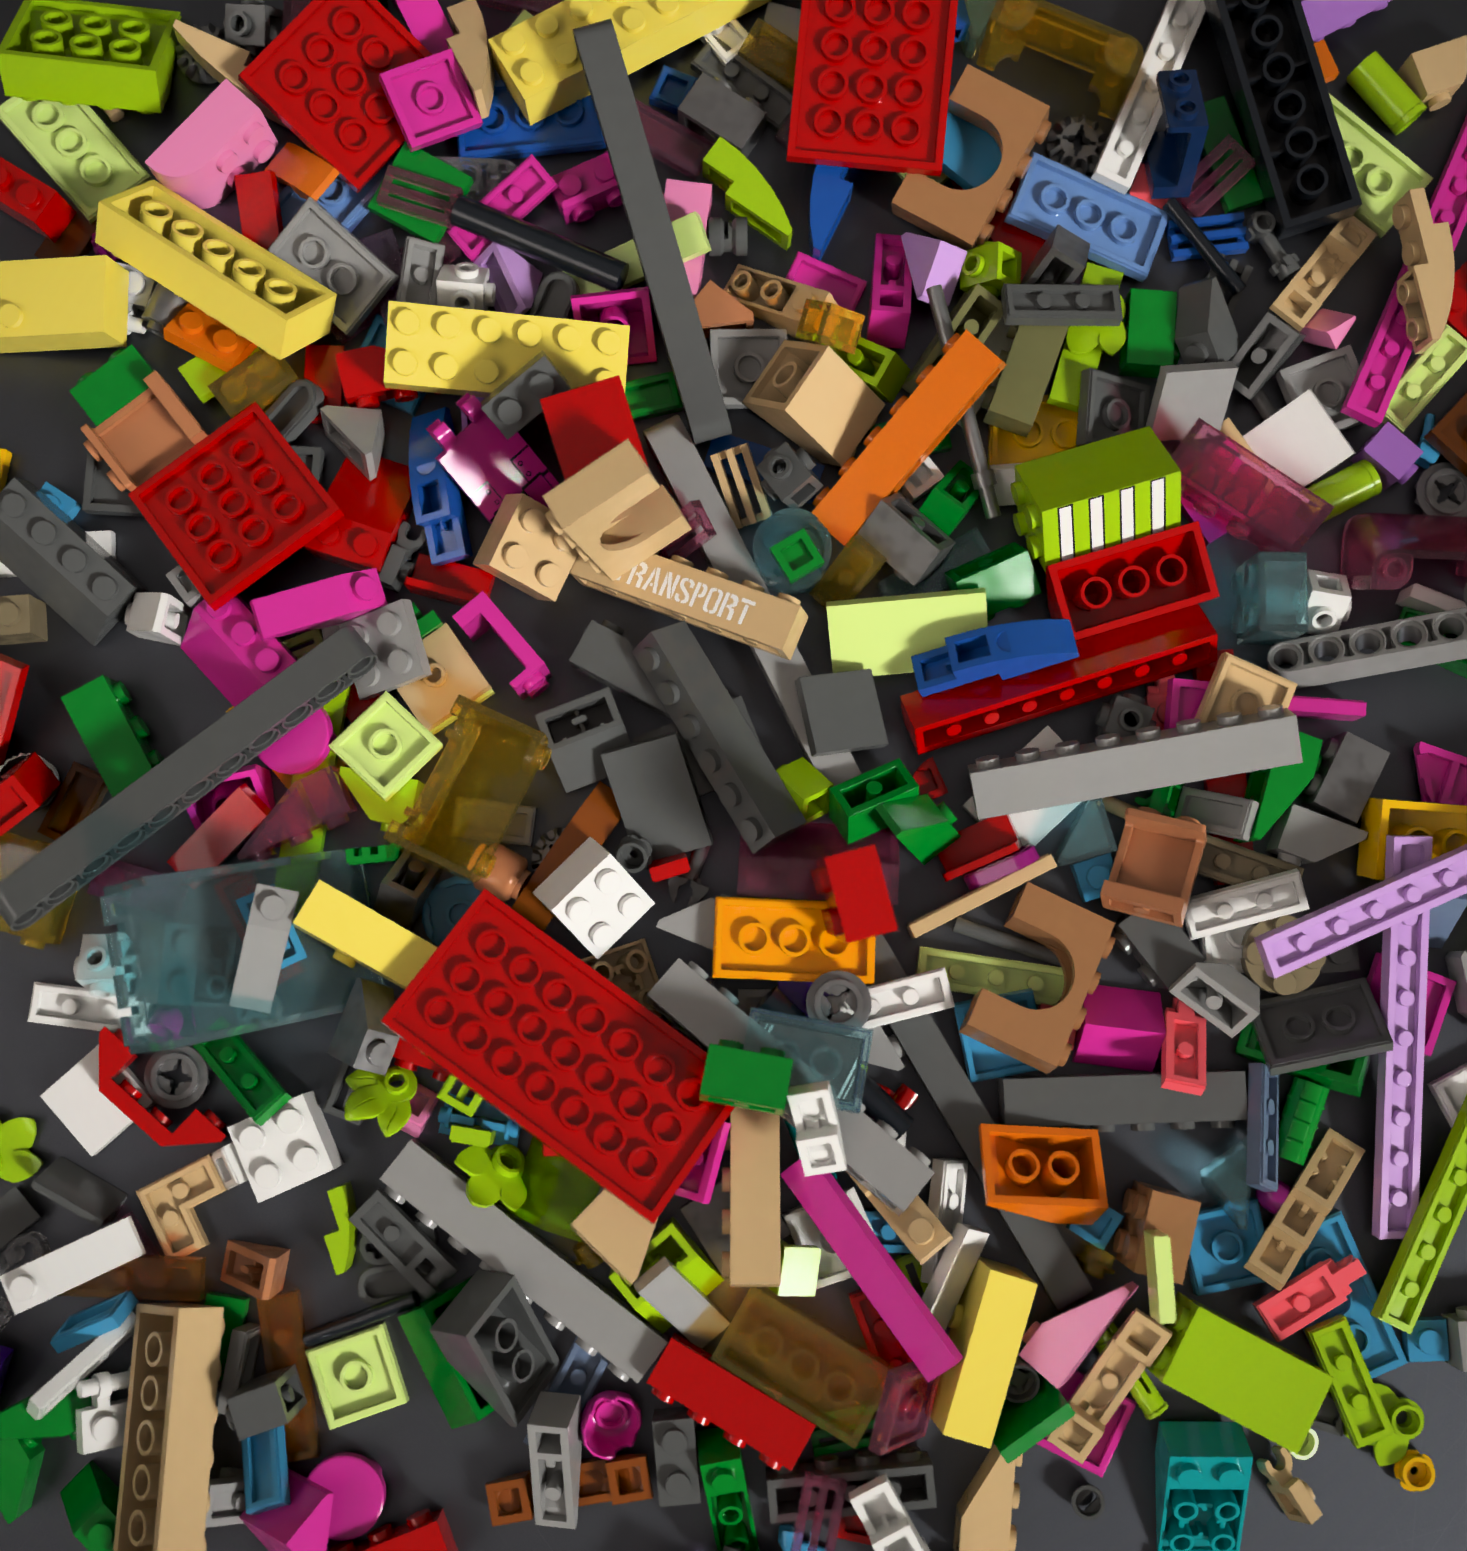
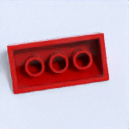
[1046,521,1220,640]

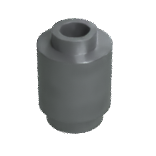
[141,283,188,338]

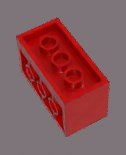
[539,375,649,480]

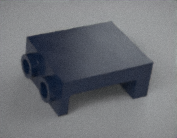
[1143,69,1209,199]

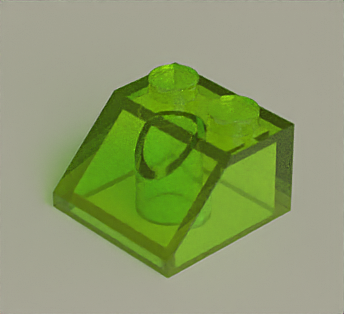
[508,1136,601,1242]

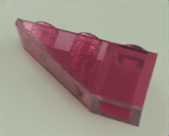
[237,765,358,864]

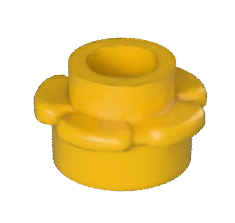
[1393,1449,1435,1492]

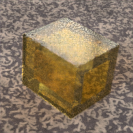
[795,299,865,355]

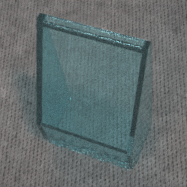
[99,846,385,1055]

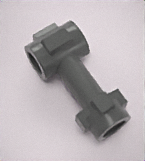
[1245,211,1301,282]

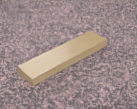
[905,853,1057,939]

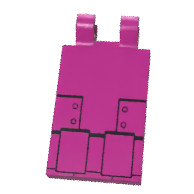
[426,392,560,524]

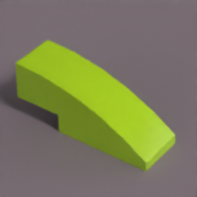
[702,136,793,251]

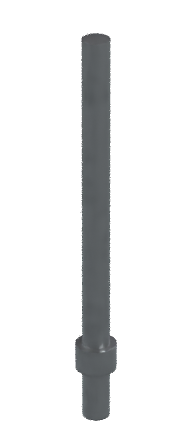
[926,284,1001,519]

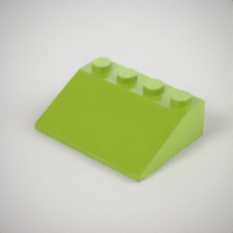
[0,0,181,114]

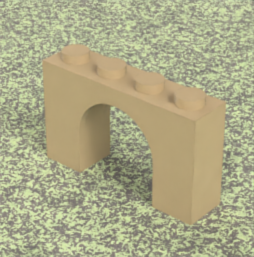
[543,439,692,581]

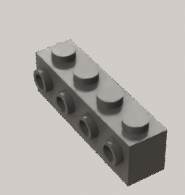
[765,1447,937,1524]

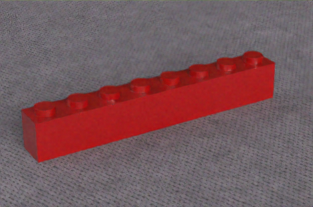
[900,604,1218,755]

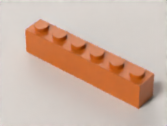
[810,329,1007,546]

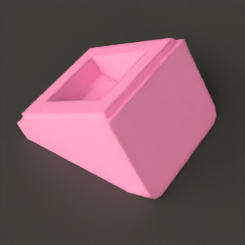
[1301,308,1357,350]
[401,1082,439,1138]

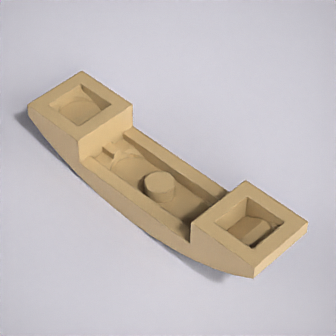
[1269,216,1378,332]
[1047,1308,1173,1464]

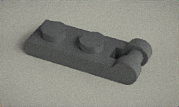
[348,1188,460,1300]

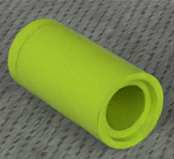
[1346,51,1427,136]
[1292,459,1382,529]

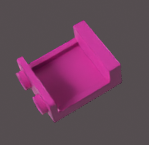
[452,591,552,700]

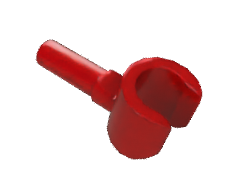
[876,1082,918,1110]

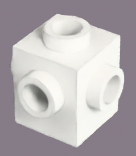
[436,262,496,311]
[1289,569,1352,635]
[73,933,137,998]

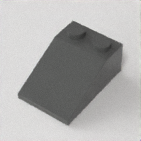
[429,1269,562,1427]

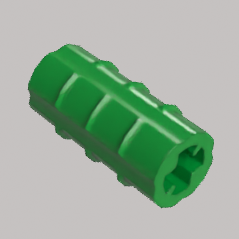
[1278,1077,1330,1166]

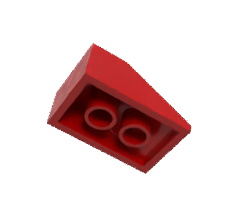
[304,457,413,575]

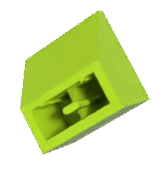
[608,1217,725,1334]

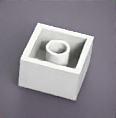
[532,837,655,960]
[227,1091,344,1203]

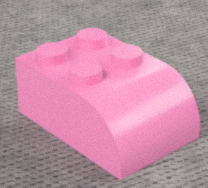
[145,79,279,209]

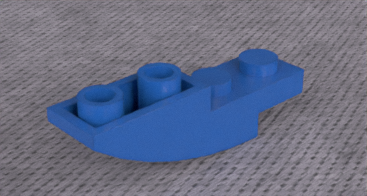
[409,407,473,566]
[911,619,1080,697]

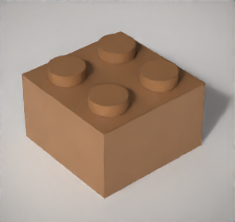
[1113,1180,1201,1285]

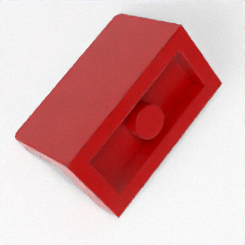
[404,553,495,607]
[938,814,1023,882]

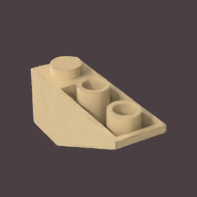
[723,264,846,345]
[953,1444,1023,1551]

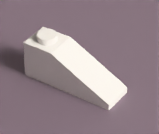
[0,1216,146,1315]

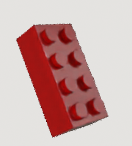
[811,844,898,944]

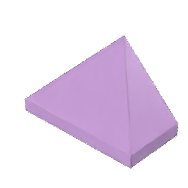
[473,242,543,314]

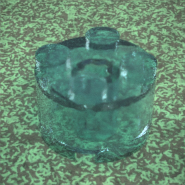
[752,508,832,595]

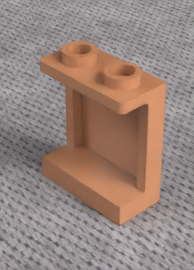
[80,370,208,492]
[1100,807,1207,928]

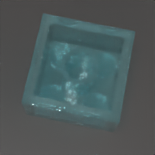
[1231,552,1308,645]

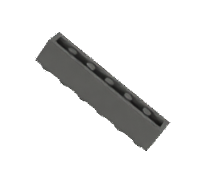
[631,620,807,854]
[997,1069,1248,1132]

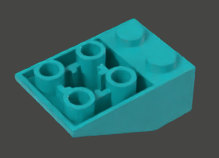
[1155,1421,1253,1551]

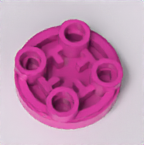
[258,707,336,775]
[307,1452,387,1541]

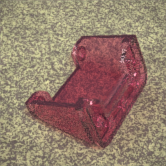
[1340,513,1467,591]

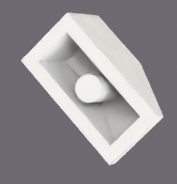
[125,592,193,646]

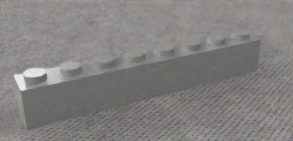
[967,704,1303,820]
[647,958,935,1216]
[380,1138,668,1383]

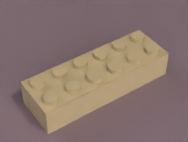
[113,1302,225,1551]

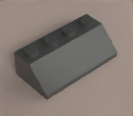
[0,477,148,646]

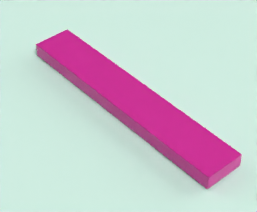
[780,1159,963,1383]

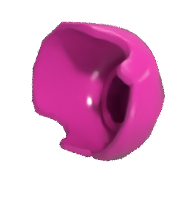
[580,1390,642,1460]

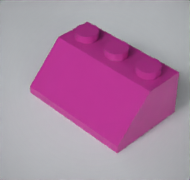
[180,595,298,707]

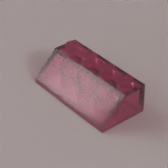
[1170,418,1334,564]
[737,823,900,906]

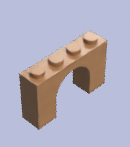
[891,64,1052,250]
[959,882,1116,1074]

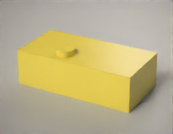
[0,255,129,353]
[293,880,438,990]
[926,1256,1038,1449]

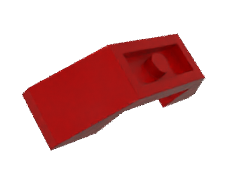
[0,752,61,837]
[99,1027,227,1147]

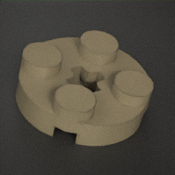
[1240,915,1326,995]

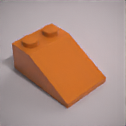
[978,1123,1109,1225]

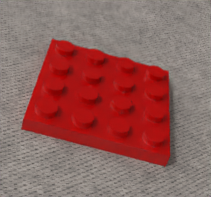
[238,0,432,193]
[128,401,345,611]

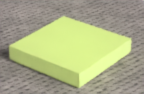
[328,691,443,802]
[305,1321,410,1430]

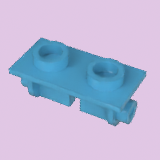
[438,1093,521,1147]

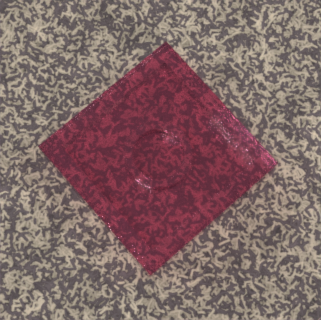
[868,1361,941,1456]

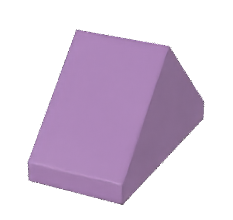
[901,232,968,307]

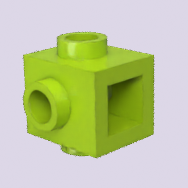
[959,241,1022,299]

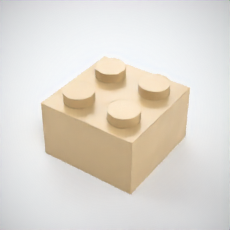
[472,493,578,602]

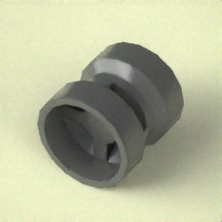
[709,217,748,256]
[1005,1347,1040,1403]

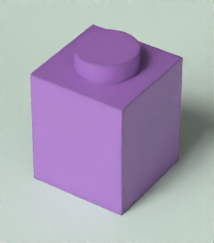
[1350,422,1424,490]

